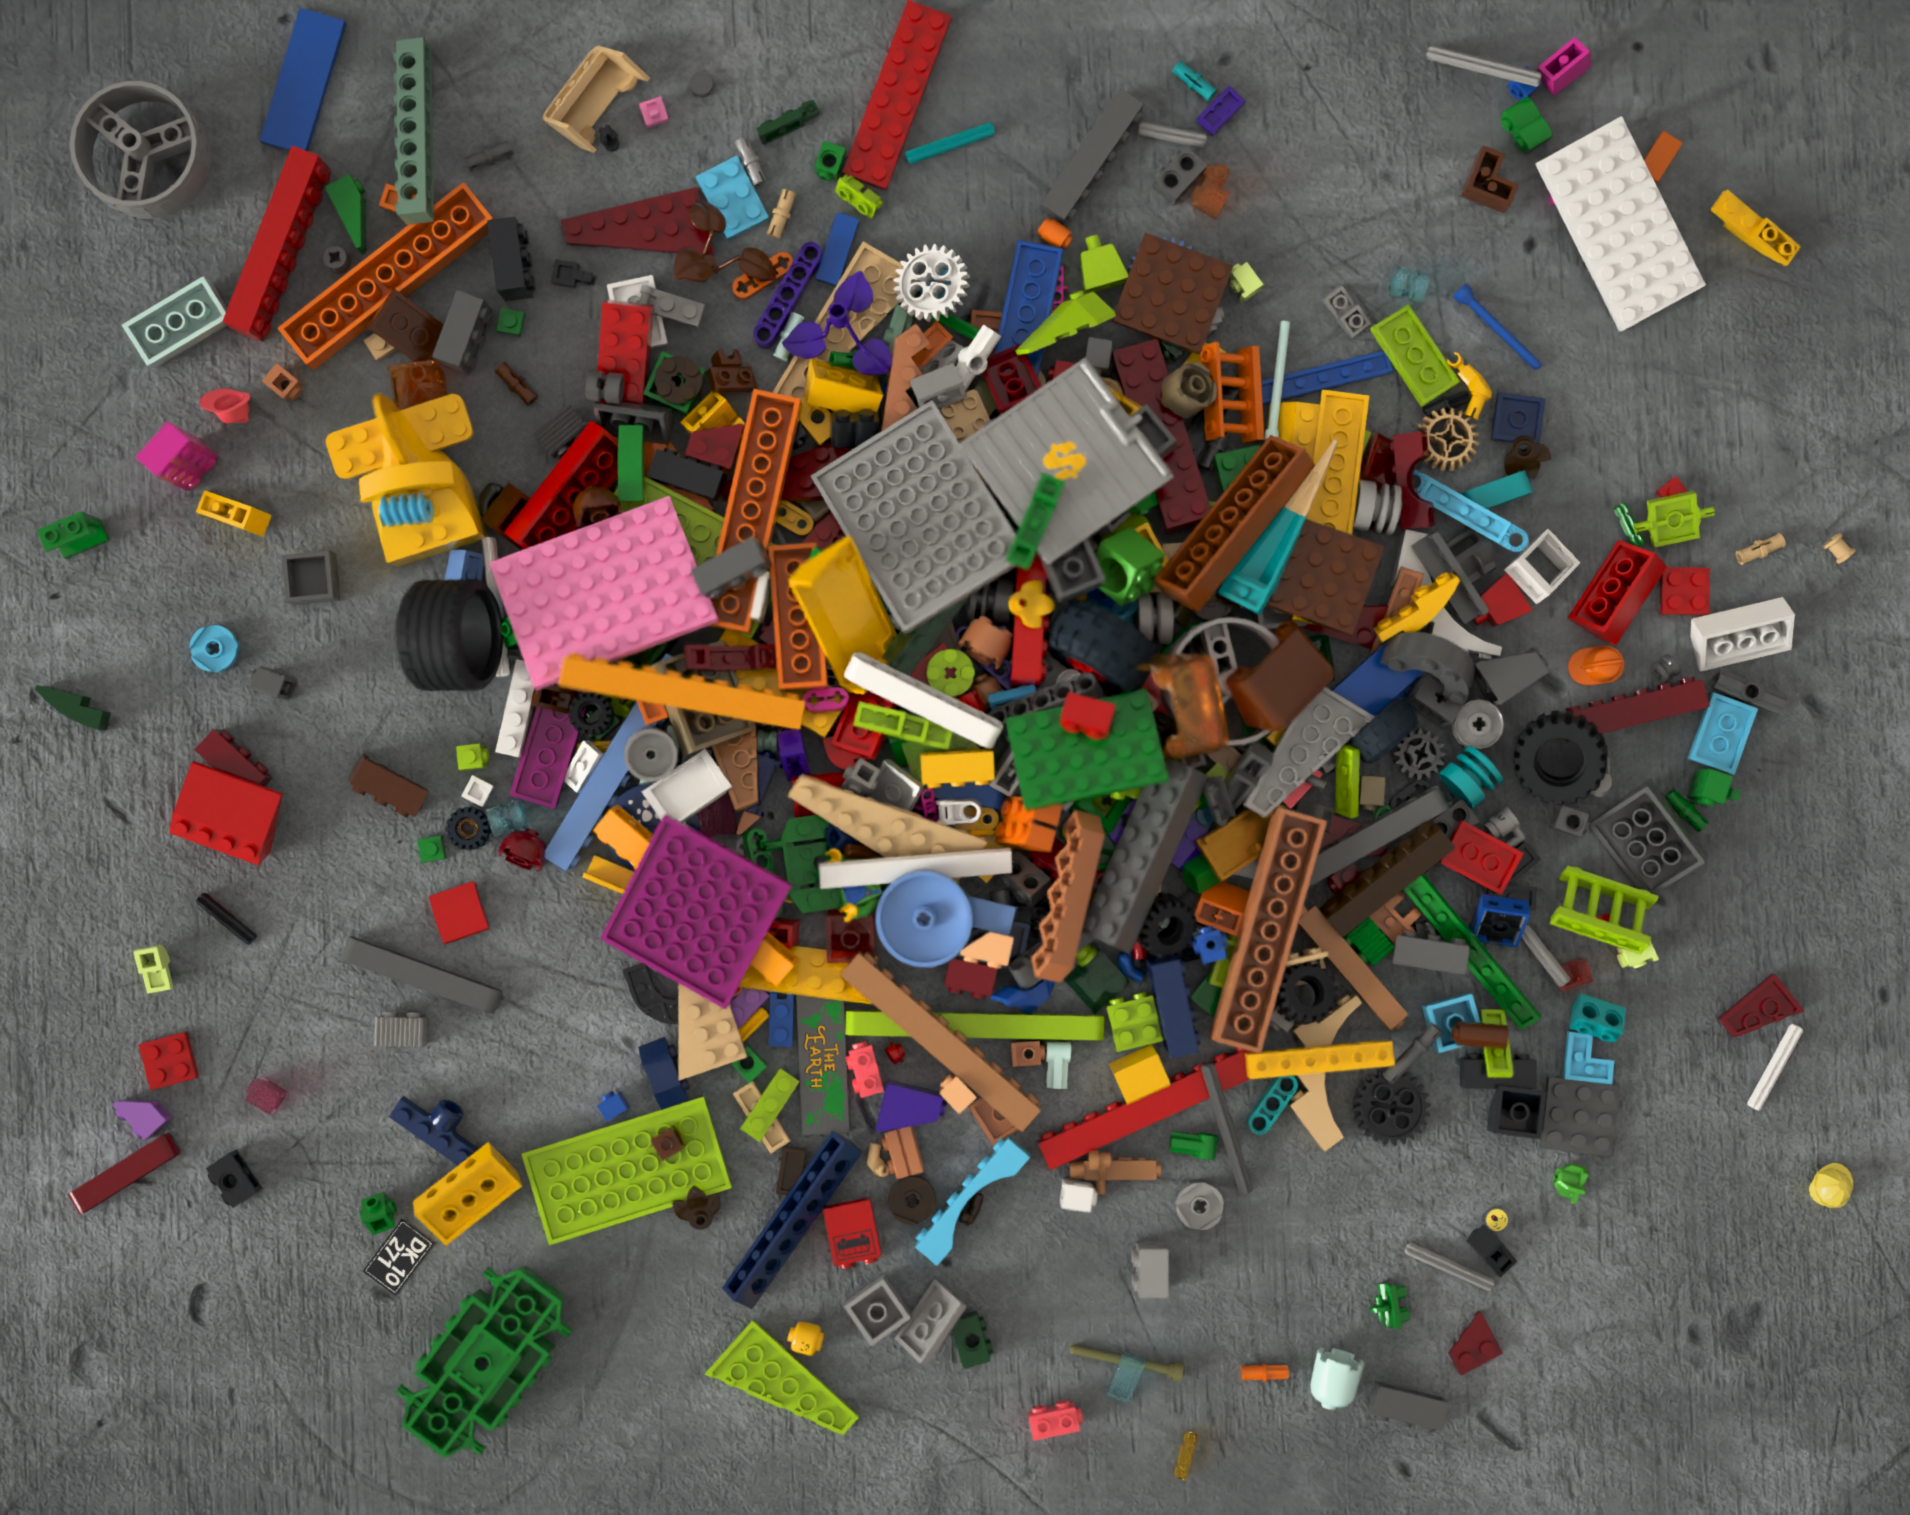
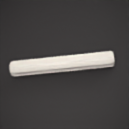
[1748,1024,1803,1110]

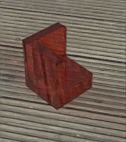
[1560,958,1594,991]

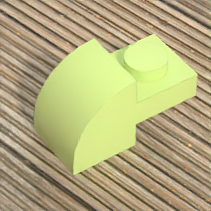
[133,945,173,994]

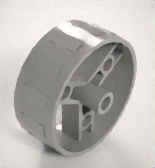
[70,81,212,219]
[1160,617,1280,747]

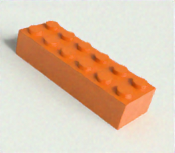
[768,542,828,693]

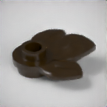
[1504,435,1551,479]
[672,1186,721,1230]

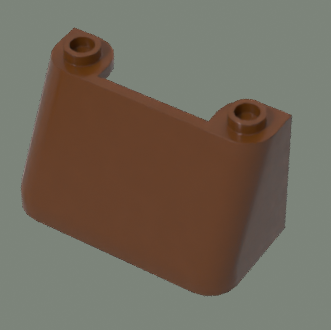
[1226,621,1335,731]

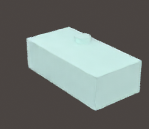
[122,276,227,369]

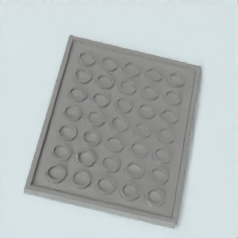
[811,400,1017,634]

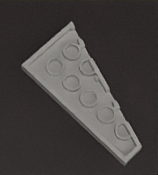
[1243,687,1375,817]

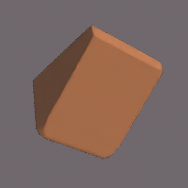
[736,811,762,835]

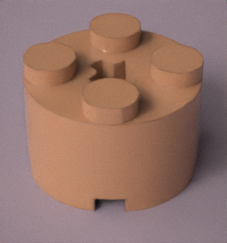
[958,616,1013,669]

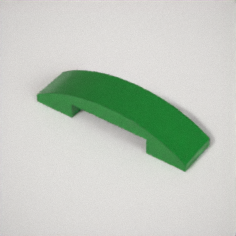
[1005,472,1066,570]

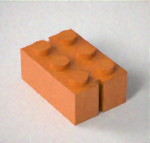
[994,797,1063,852]

